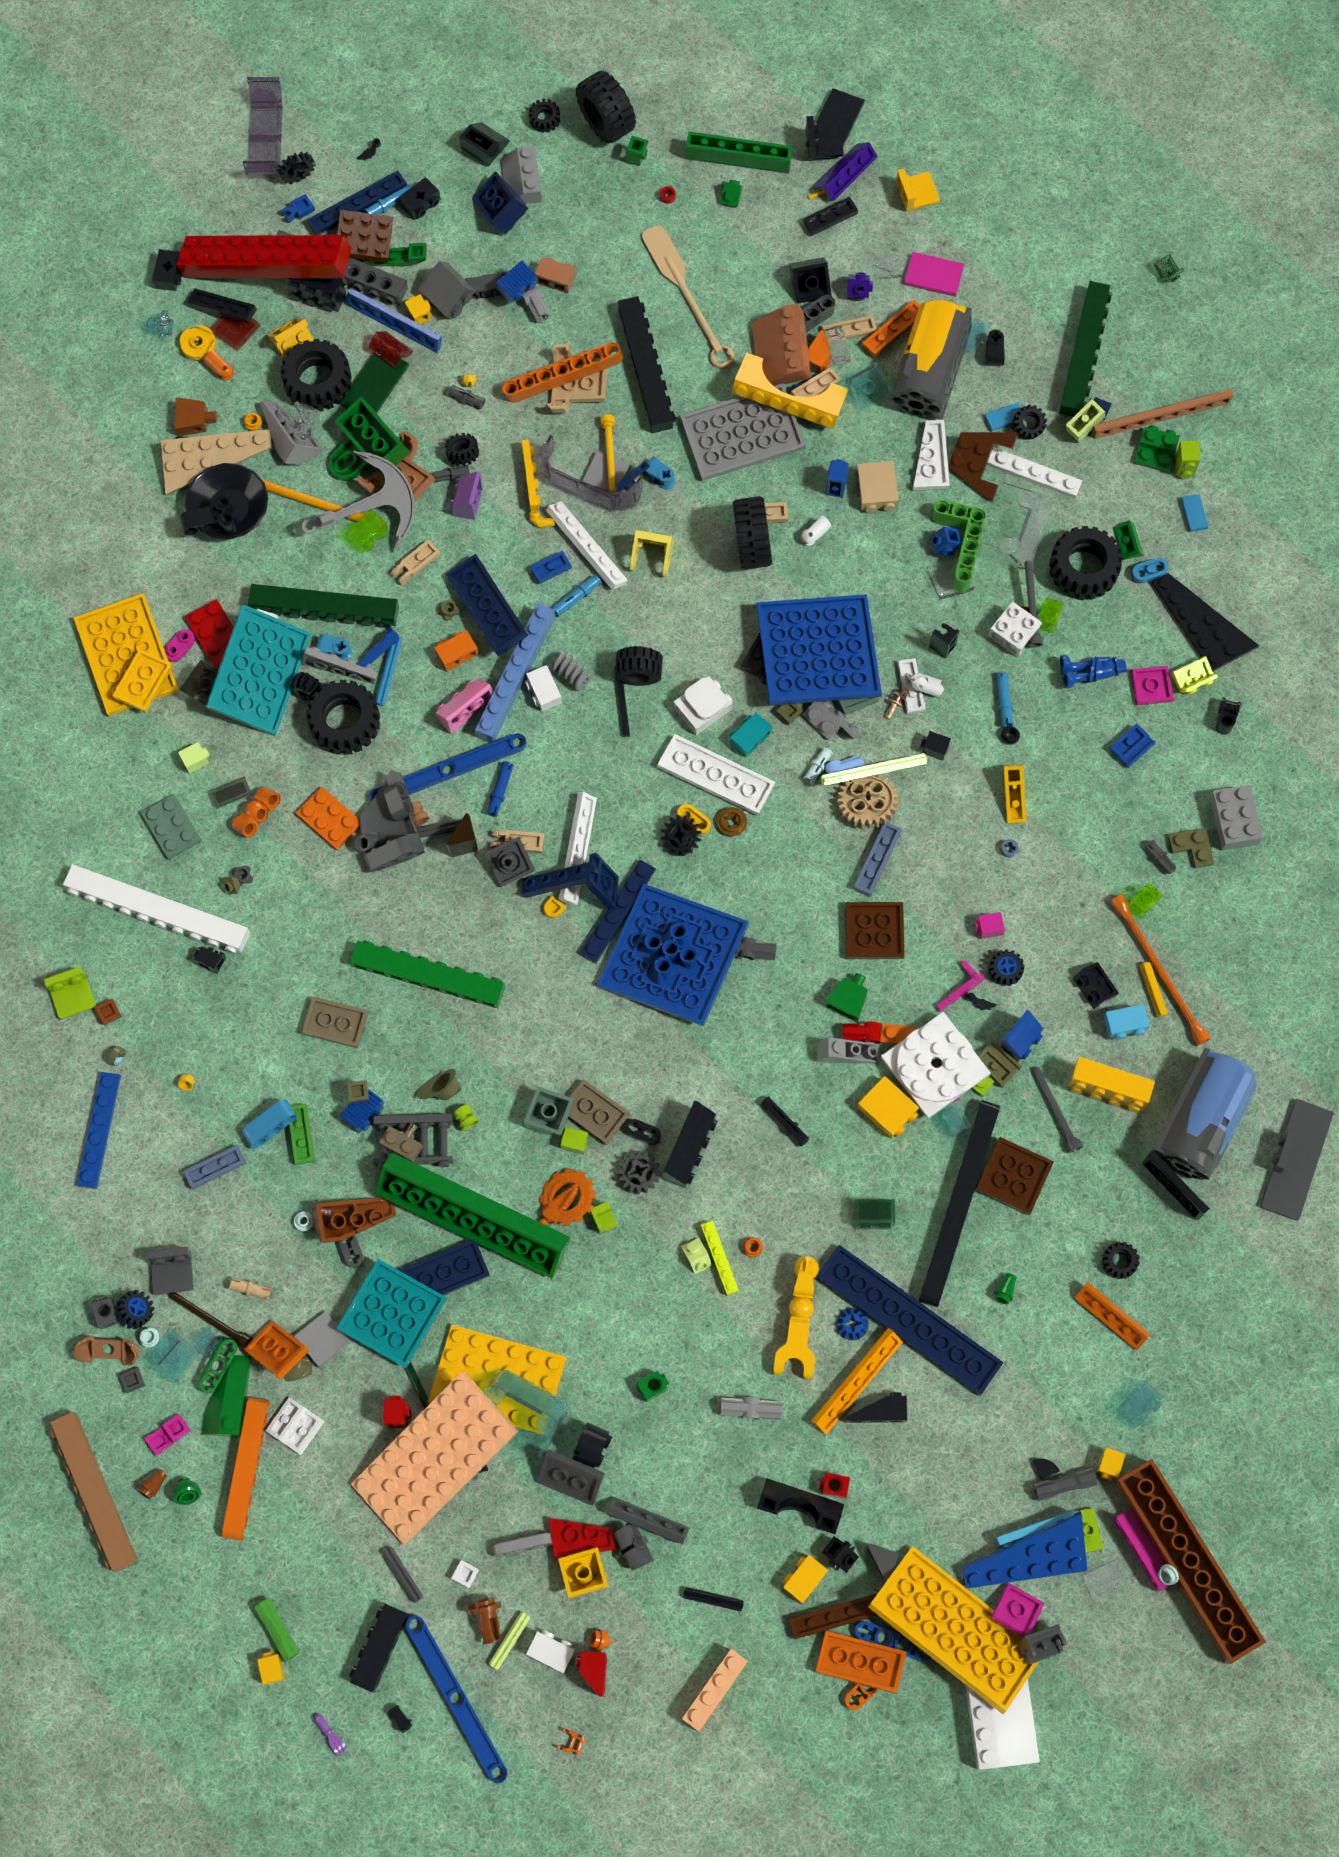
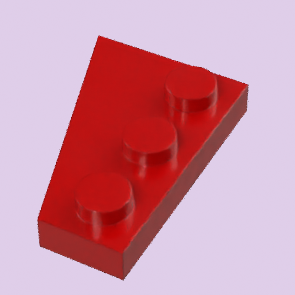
[549,1518,616,1560]

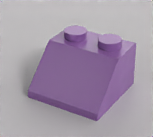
[450,471,483,520]

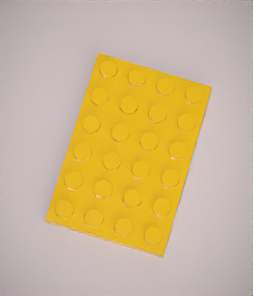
[74,593,179,716]
[428,1324,567,1436]

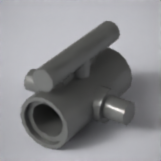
[613,1525,654,1571]

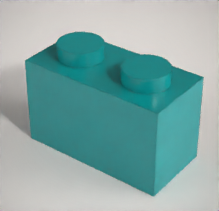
[730,712,773,758]

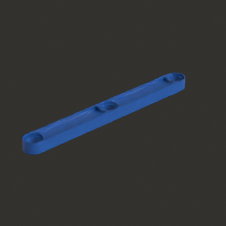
[369,733,527,802]
[406,1616,508,1783]

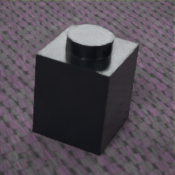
[920,731,951,761]

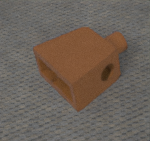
[175,398,218,436]

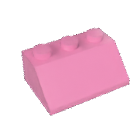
[435,678,493,734]

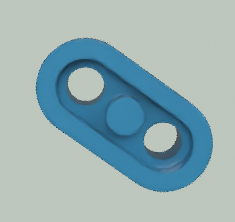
[1132,558,1168,583]

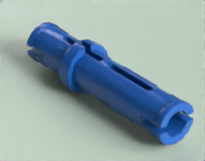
[486,761,514,817]

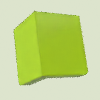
[560,1127,589,1155]
[590,1201,617,1234]

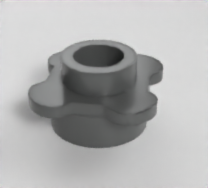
[232,866,253,886]

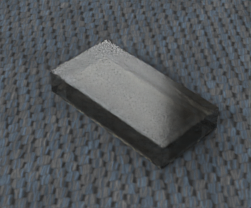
[210,776,252,809]

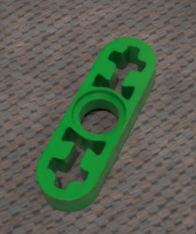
[197,1337,237,1394]

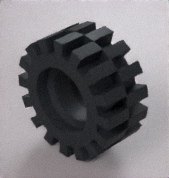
[529,99,561,133]
[1012,405,1047,440]
[445,433,479,466]
[1102,1241,1140,1279]

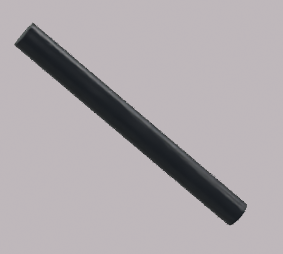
[614,667,630,737]

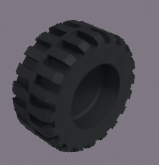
[575,71,636,143]
[280,339,352,411]
[732,496,772,570]
[1049,526,1123,600]
[306,680,381,755]

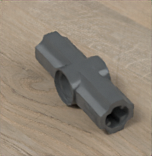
[735,937,777,961]

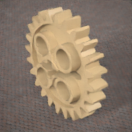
[837,774,899,829]

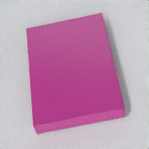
[904,252,964,297]

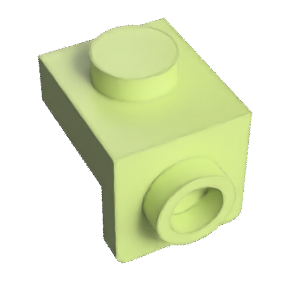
[681,1238,712,1274]

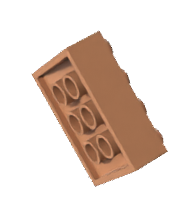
[752,303,811,386]

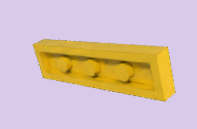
[522,439,541,511]

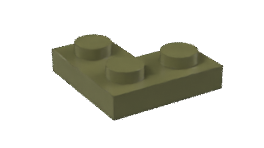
[1168,828,1215,868]

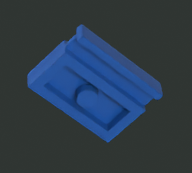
[1109,723,1156,768]

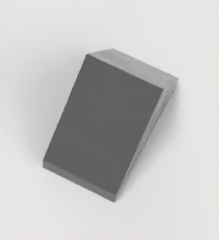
[867,1544,899,1583]

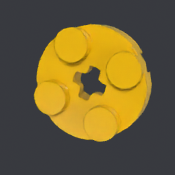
[180,325,216,361]

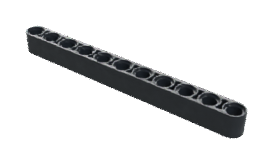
[919,1100,1000,1307]

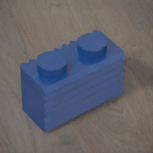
[496,260,537,303]
[826,459,849,498]
[340,1089,384,1133]

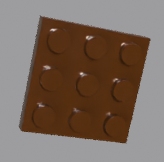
[337,210,393,263]
[845,902,905,959]
[975,1137,1054,1216]

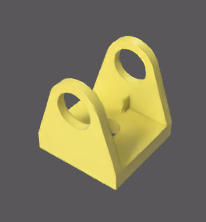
[630,530,675,577]

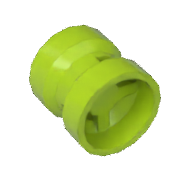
[453,1104,479,1131]

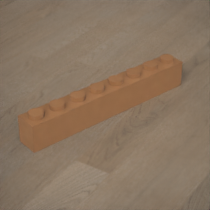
[50,1411,139,1573]

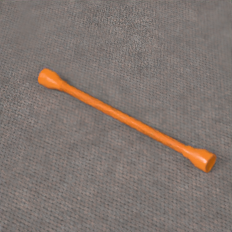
[1110,894,1211,1046]

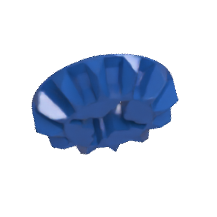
[836,1308,869,1340]

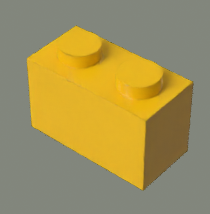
[782,1555,829,1604]

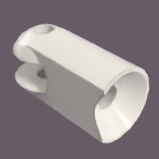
[801,515,831,546]
[911,673,944,697]

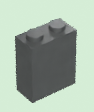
[418,261,475,318]

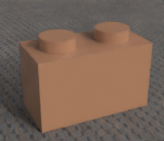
[535,257,576,294]

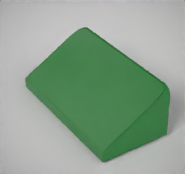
[1113,520,1144,560]

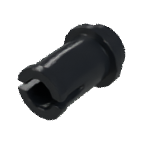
[387,1705,413,1733]

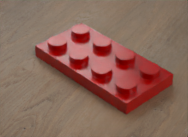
[185,599,233,672]

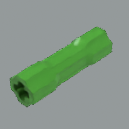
[254,1598,300,1662]

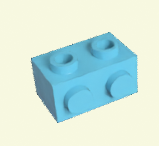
[1103,1004,1150,1040]

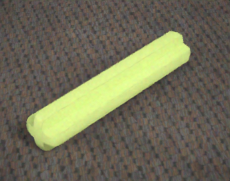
[489,1612,530,1670]

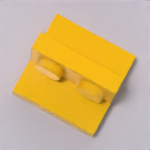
[267,317,313,358]

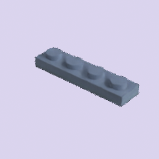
[853,822,902,896]

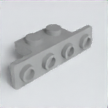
[803,701,862,740]

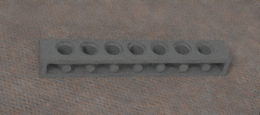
[276,229,408,305]

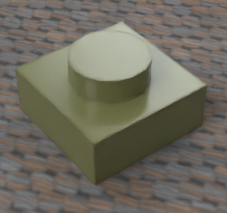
[776,703,803,725]
[347,1080,370,1104]

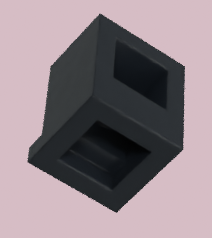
[194,946,226,974]

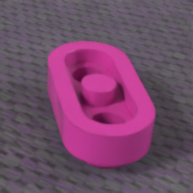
[165,629,195,662]

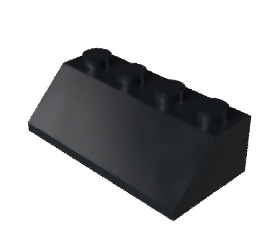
[663,1100,718,1188]

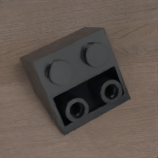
[459,122,510,166]

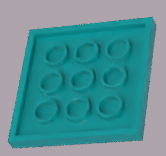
[336,1259,447,1369]

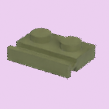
[978,1040,1022,1088]

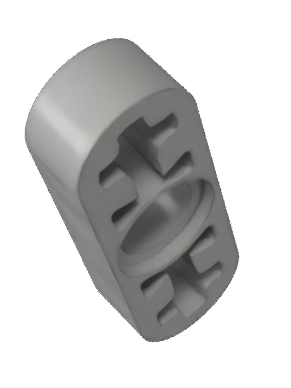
[492,1533,552,1557]

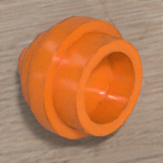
[590,1629,612,1651]

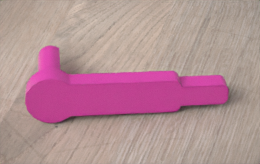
[936,960,985,1012]

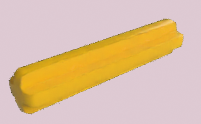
[1140,962,1168,1017]

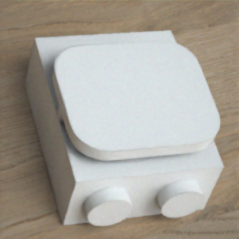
[674,676,733,735]

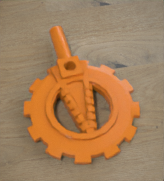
[539,1169,596,1226]

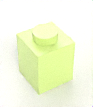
[178,742,210,774]

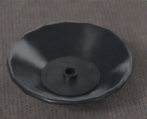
[185,463,269,540]

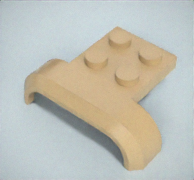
[547,344,608,413]

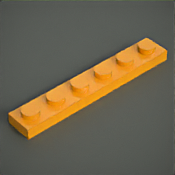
[811,1328,903,1435]

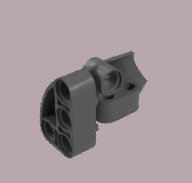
[355,770,425,873]

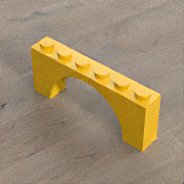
[731,353,848,429]

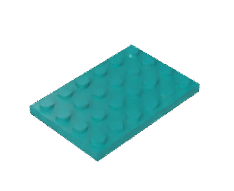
[205,604,311,736]

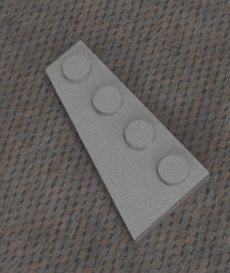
[301,647,378,684]

